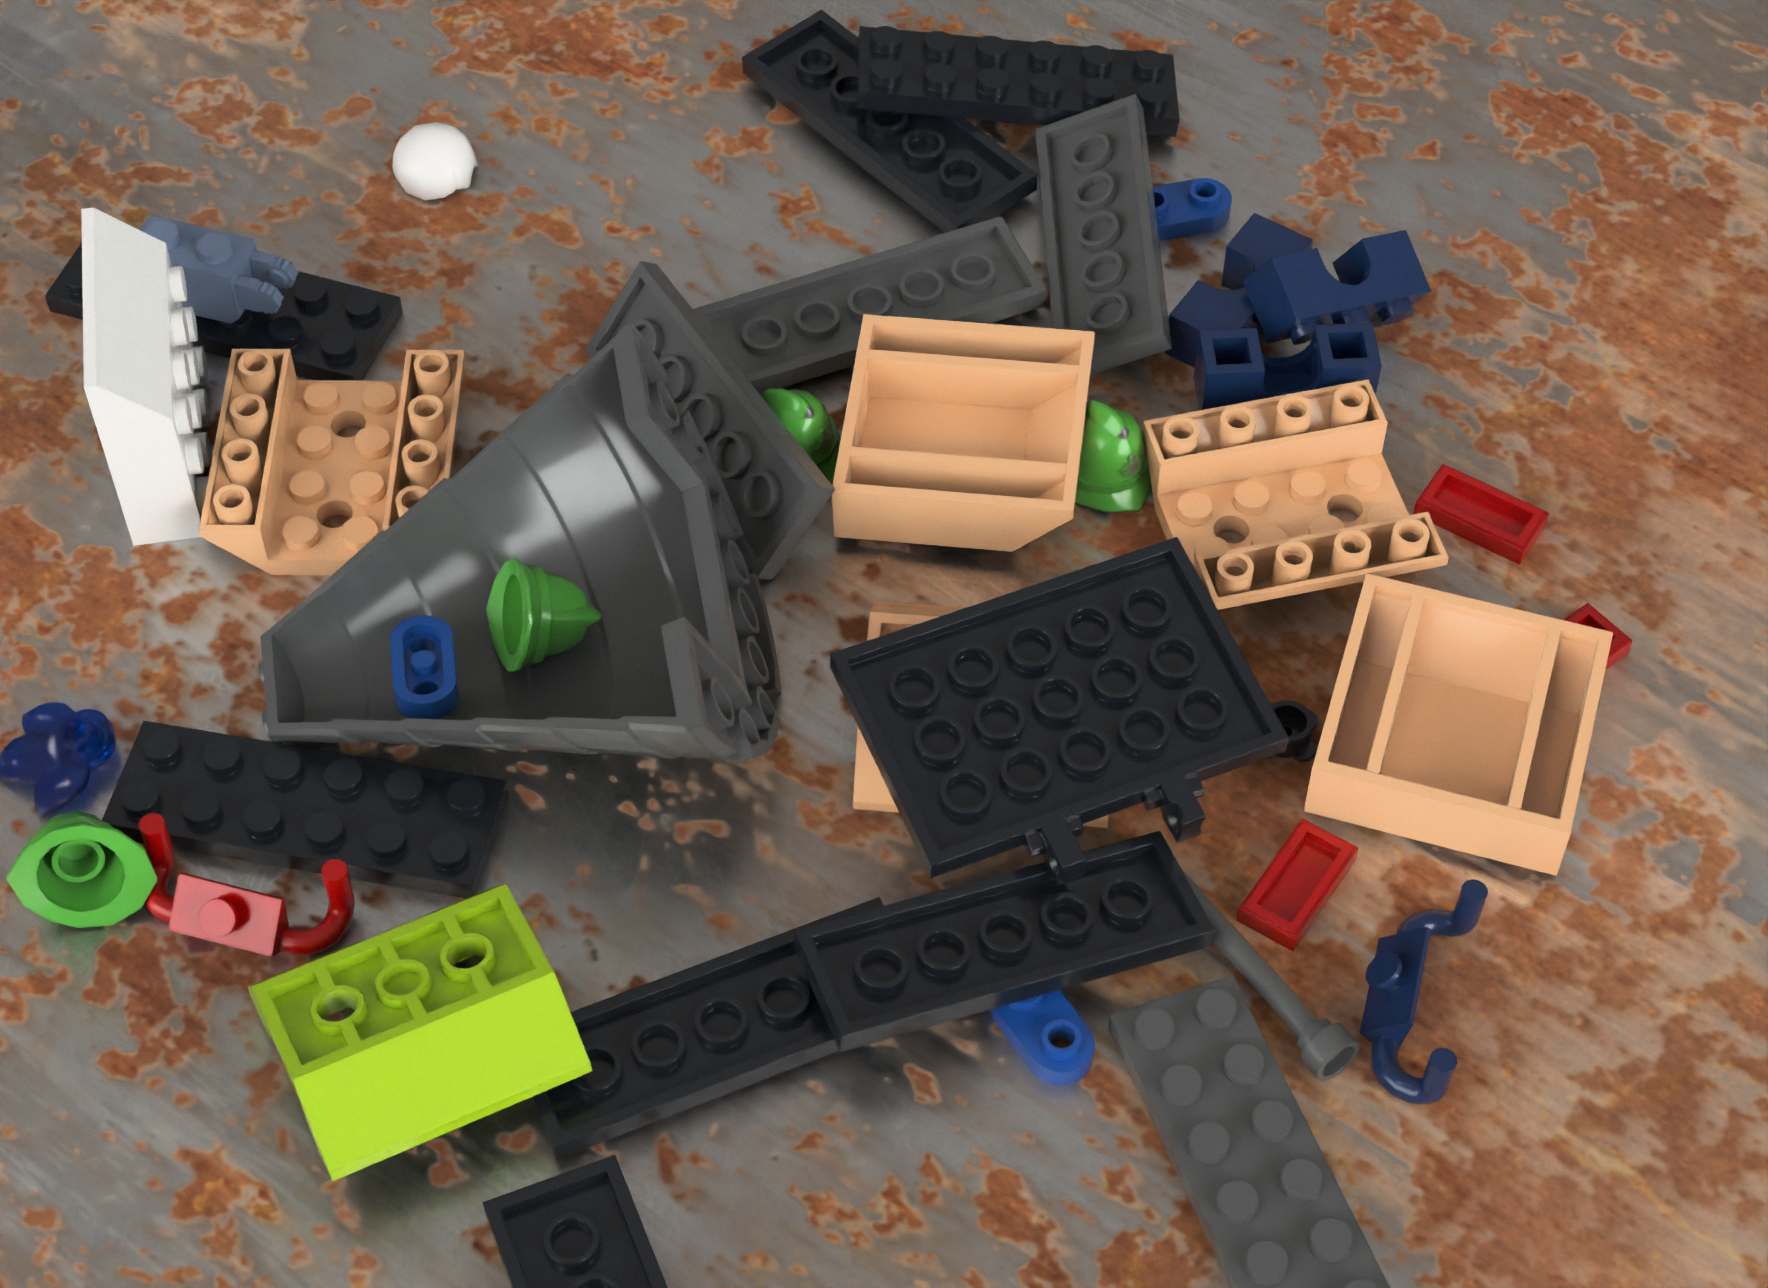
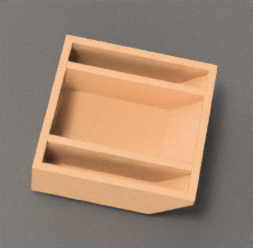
[832,314,1095,552]
[1304,573,1613,876]

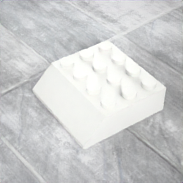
[81,207,212,546]

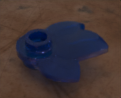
[0,702,116,816]

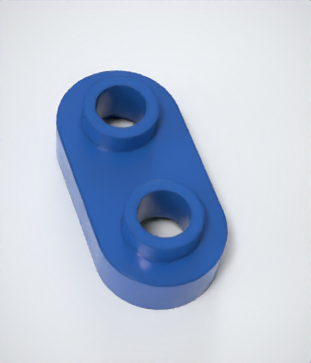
[1153,178,1232,242]
[390,615,459,719]
[990,990,1095,1085]

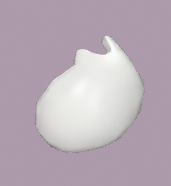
[392,122,478,201]

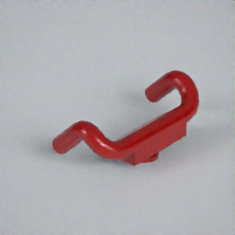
[139,813,355,957]

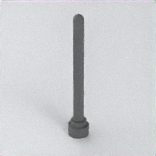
[1181,868,1360,1081]

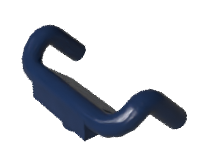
[1360,879,1488,1105]

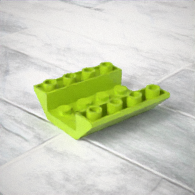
[247,884,592,1182]

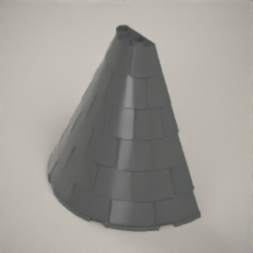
[258,323,781,763]

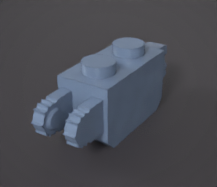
[139,214,299,324]

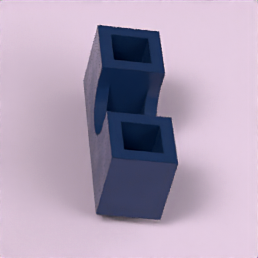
[1165,213,1313,368]
[1243,230,1431,345]
[1193,322,1382,410]

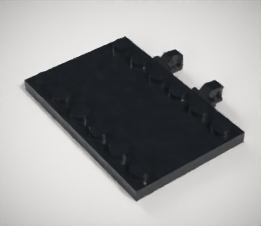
[830,537,1289,886]

